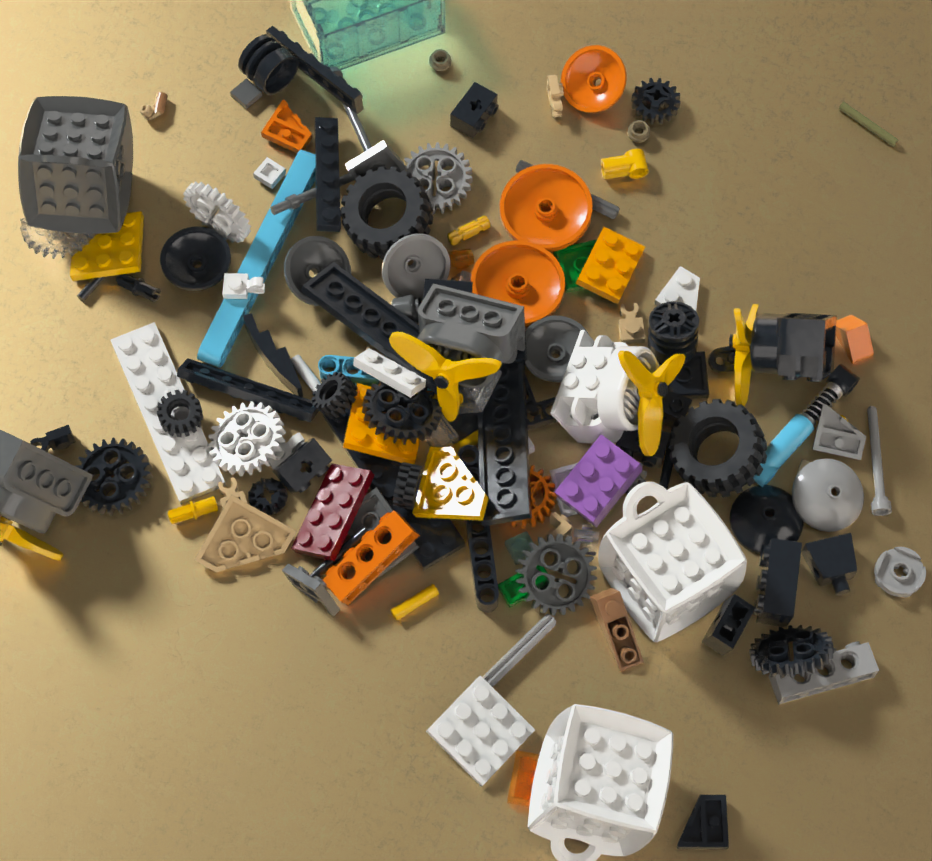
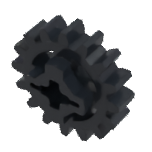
[631,78,681,125]

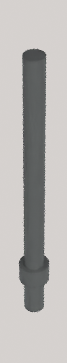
[270,173,355,215]

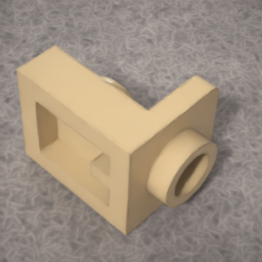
[544,511,572,555]

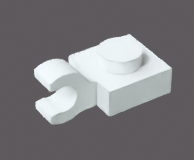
[222,273,265,299]
[268,432,305,469]

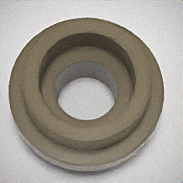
[429,49,451,71]
[627,120,650,142]

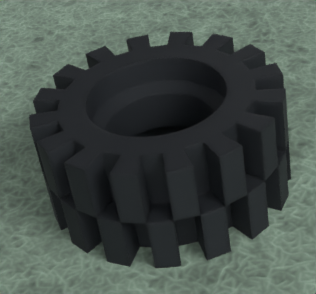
[312,372,358,419]
[157,390,203,437]
[393,462,423,510]

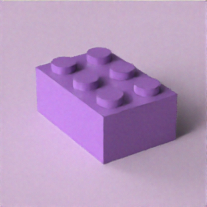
[555,434,643,528]

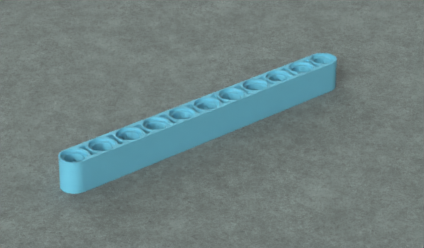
[197,149,316,368]

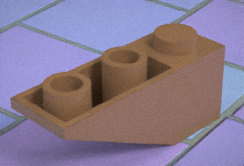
[590,588,644,671]

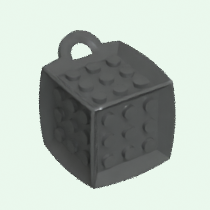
[18,96,133,234]

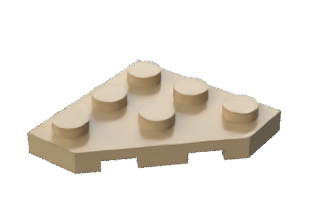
[195,495,297,572]

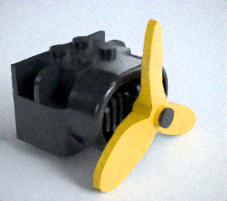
[729,304,837,407]

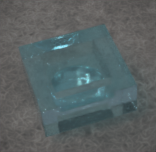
[505,531,533,565]

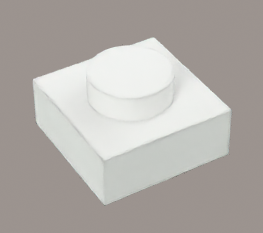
[253,157,286,189]

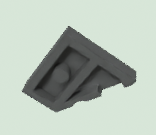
[282,563,340,617]

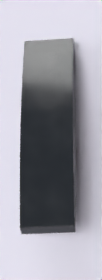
[243,313,303,397]

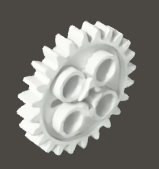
[183,181,251,243]
[208,401,286,476]

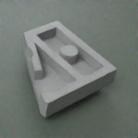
[812,404,866,460]

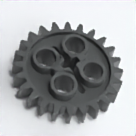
[515,534,597,616]

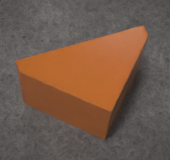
[836,315,874,364]

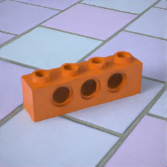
[322,510,420,605]

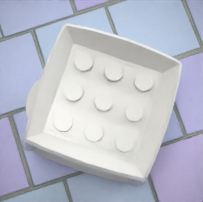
[598,482,747,643]
[528,704,673,861]

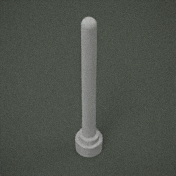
[867,406,892,516]

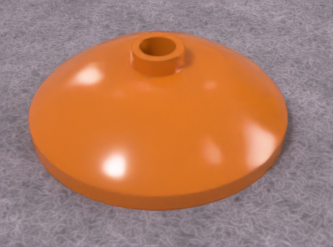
[561,45,627,113]

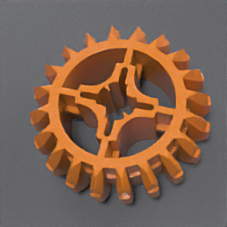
[506,465,557,529]

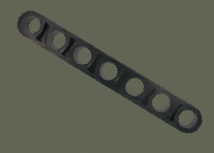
[458,445,499,613]

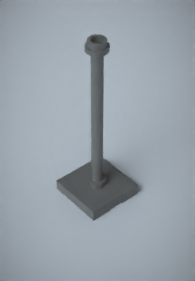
[330,66,406,179]

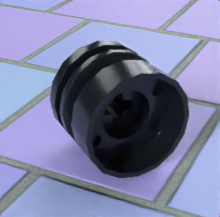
[238,34,299,95]
[648,301,699,364]

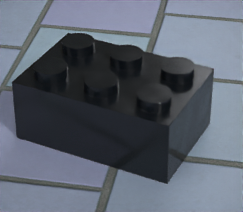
[753,538,802,627]

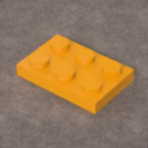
[575,227,645,304]

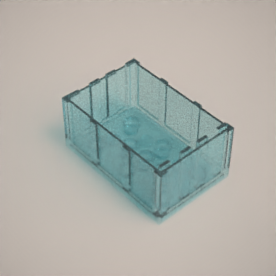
[289,0,445,70]

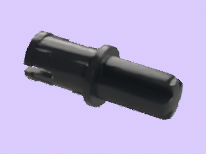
[116,274,161,302]

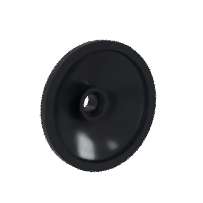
[160,226,231,291]
[729,485,804,555]

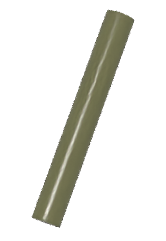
[839,102,898,147]

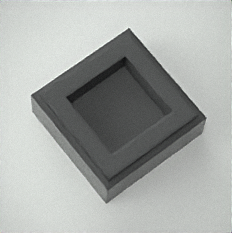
[230,78,263,110]

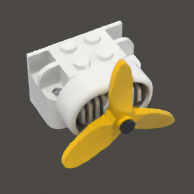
[550,330,685,456]

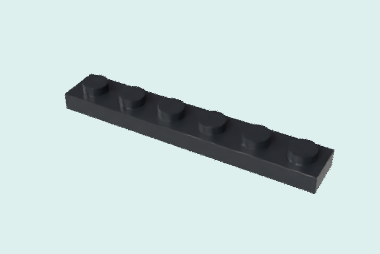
[266,26,364,114]
[314,117,341,232]
[177,358,319,422]

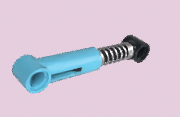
[753,364,860,487]

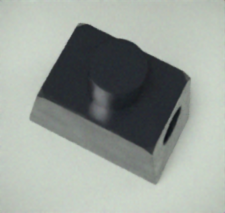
[801,533,857,596]

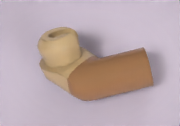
[140,92,168,120]

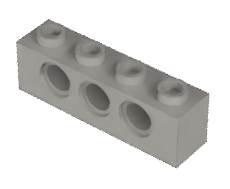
[769,641,879,705]

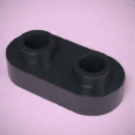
[708,346,736,373]

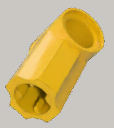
[601,149,649,179]

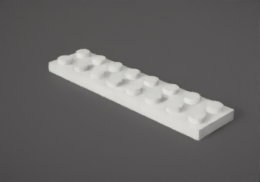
[110,322,226,504]

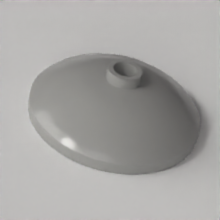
[382,234,450,301]
[792,458,864,532]

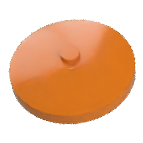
[500,164,592,252]
[471,240,565,328]

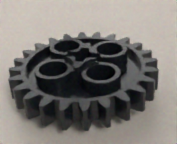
[362,380,442,445]
[75,438,153,516]
[749,625,834,679]

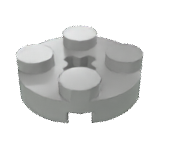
[874,547,926,598]

